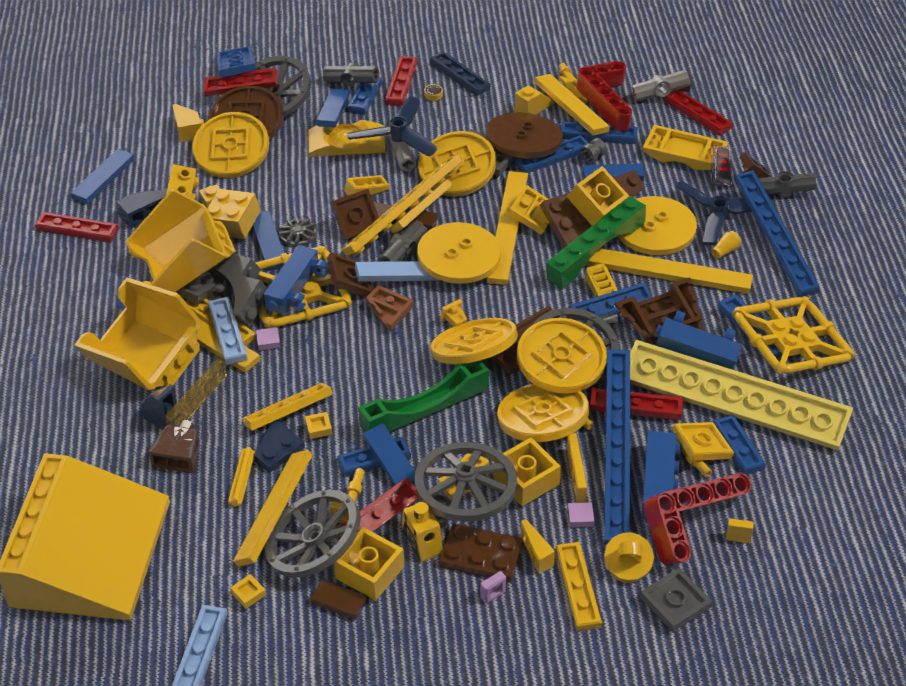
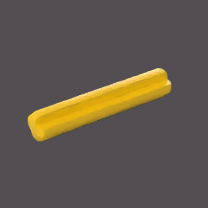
[228,447,255,507]

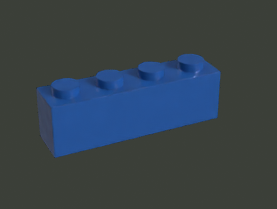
[641,431,680,519]

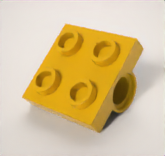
[507,184,549,235]

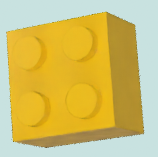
[566,166,629,226]
[208,189,261,239]
[493,437,561,506]
[334,527,404,601]

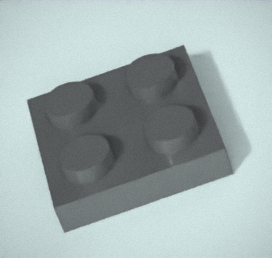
[640,568,713,632]

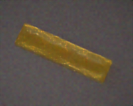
[165,358,227,427]

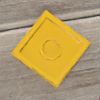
[672,422,734,461]

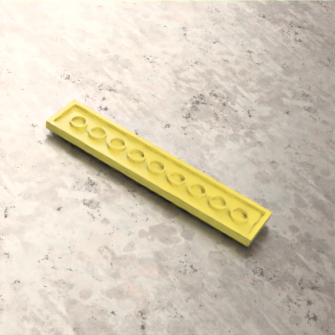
[630,340,853,451]

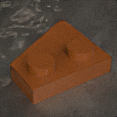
[366,285,414,331]

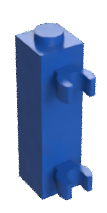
[264,245,328,315]
[654,310,742,370]

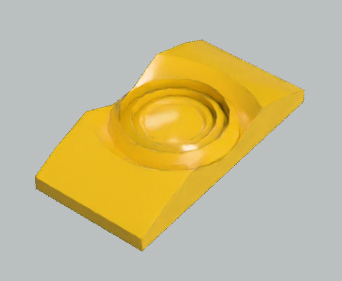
[308,120,386,157]
[642,125,728,170]

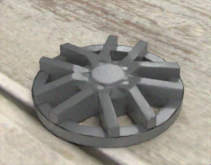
[279,217,317,246]

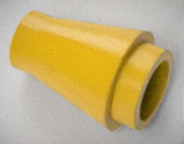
[711,231,742,259]

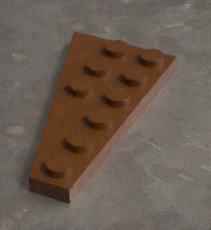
[539,170,645,248]

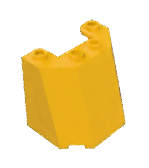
[126,189,236,293]
[74,277,201,390]

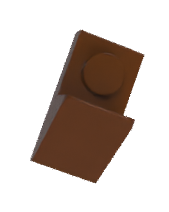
[739,152,773,178]

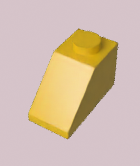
[515,85,554,114]
[172,104,204,142]

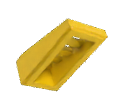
[344,175,390,196]
[585,263,617,297]
[521,519,555,574]

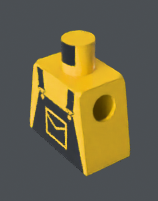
[402,502,443,562]

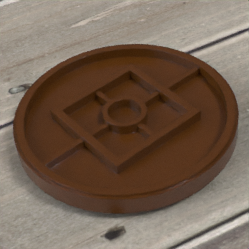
[208,86,284,141]
[485,112,563,159]

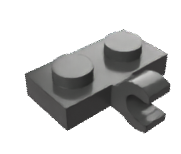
[180,274,225,303]

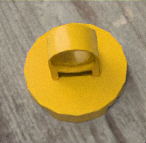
[604,532,654,583]

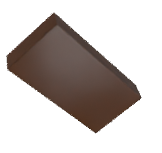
[310,580,367,620]

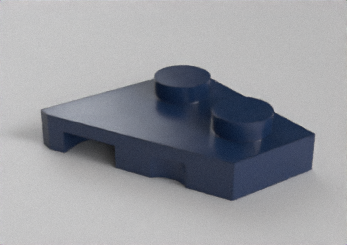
[254,420,305,473]

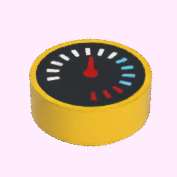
[424,84,443,101]

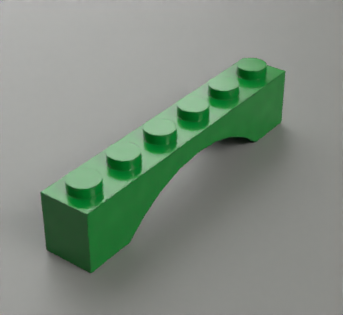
[546,196,646,289]
[358,360,489,432]

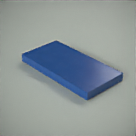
[216,46,256,78]

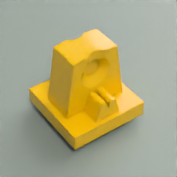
[440,299,467,327]

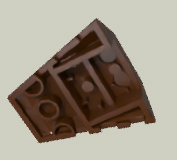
[614,277,705,346]

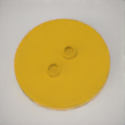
[192,112,270,178]
[418,131,496,197]
[618,196,697,255]
[417,222,501,284]
[430,318,518,364]
[517,318,607,393]
[497,384,589,442]

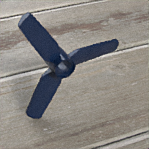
[347,96,437,157]
[676,181,771,246]

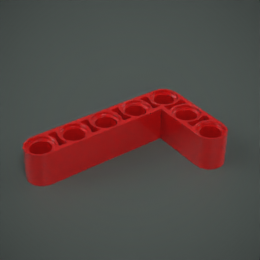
[576,61,632,131]
[644,473,751,566]

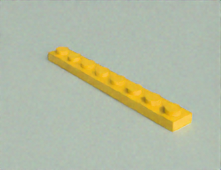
[341,154,462,256]

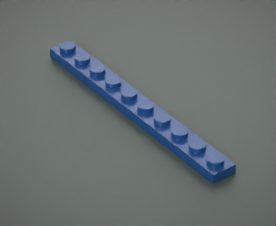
[604,350,630,545]

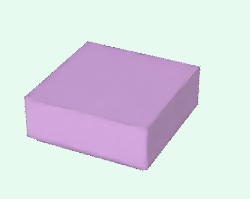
[256,327,280,351]
[568,502,594,528]
[480,571,506,603]

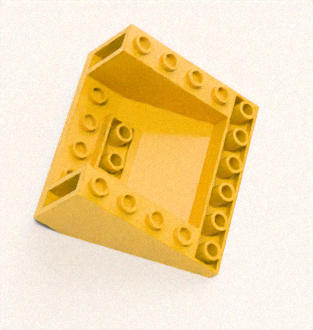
[0,453,170,621]

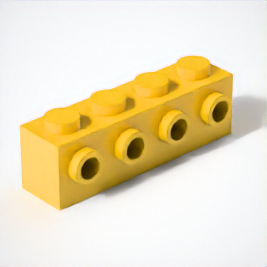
[166,164,199,200]

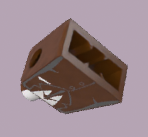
[148,420,200,474]

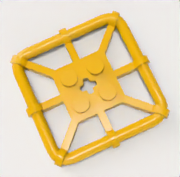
[255,246,352,328]
[732,296,855,374]

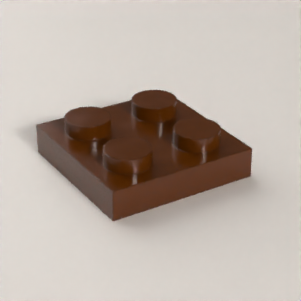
[330,189,379,240]
[327,252,373,297]

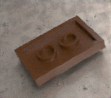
[439,523,524,583]

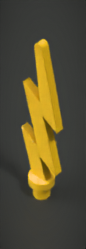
[559,63,588,103]

